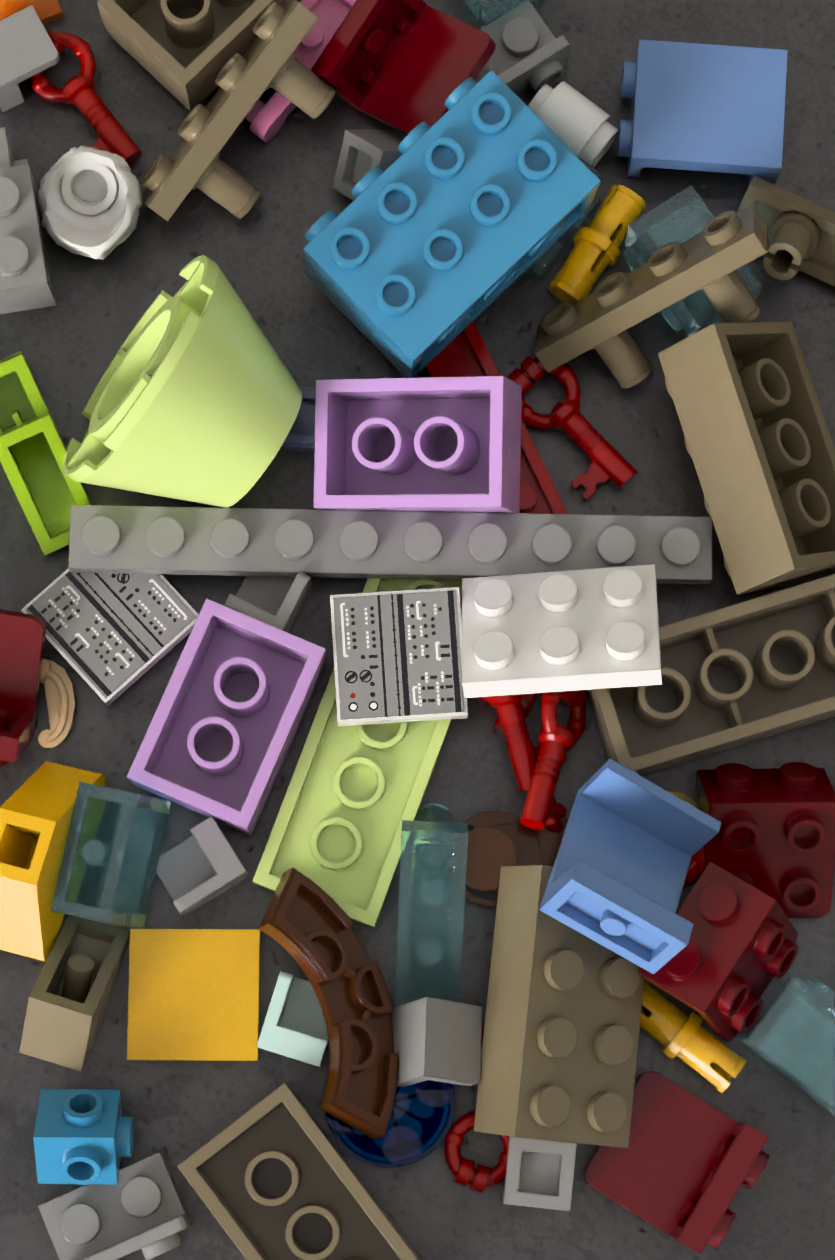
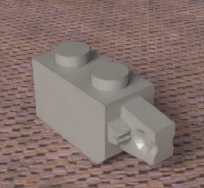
[0,127,57,315]

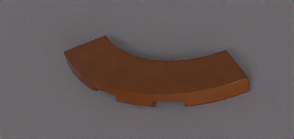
[259,868,399,1140]

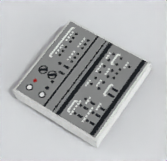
[21,568,199,706]
[330,587,468,726]

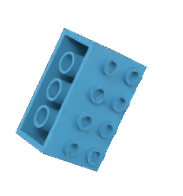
[303,70,601,378]

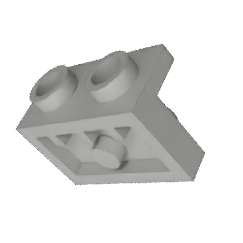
[475,0,571,97]
[38,1152,192,1260]

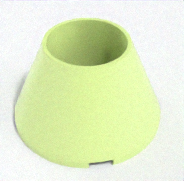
[62,255,302,508]

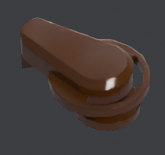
[446,810,569,907]

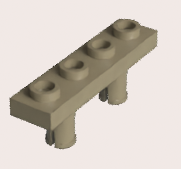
[140,0,335,222]
[737,175,835,287]
[534,203,767,389]

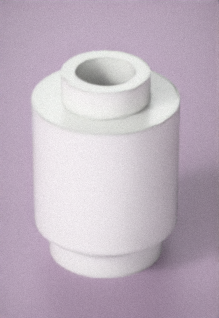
[528,81,620,171]

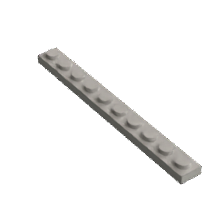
[68,505,712,585]

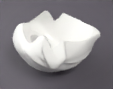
[37,145,143,260]

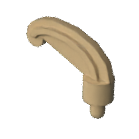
[38,658,76,748]

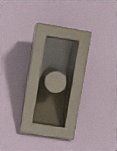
[19,912,130,1072]

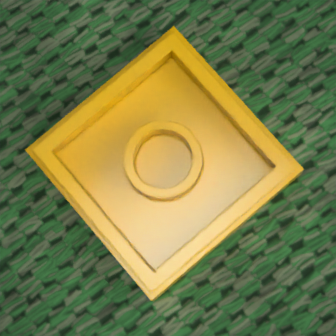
[127,929,261,1061]

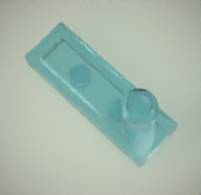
[394,803,468,1008]

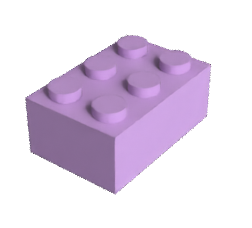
[313,376,522,513]
[127,598,328,836]

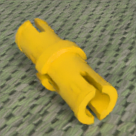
[547,184,647,304]
[640,980,747,1093]

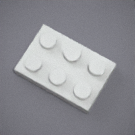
[462,564,662,698]

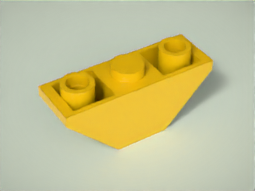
[0,761,107,962]

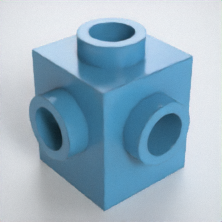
[33,1089,134,1185]

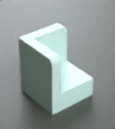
[256,971,329,1067]

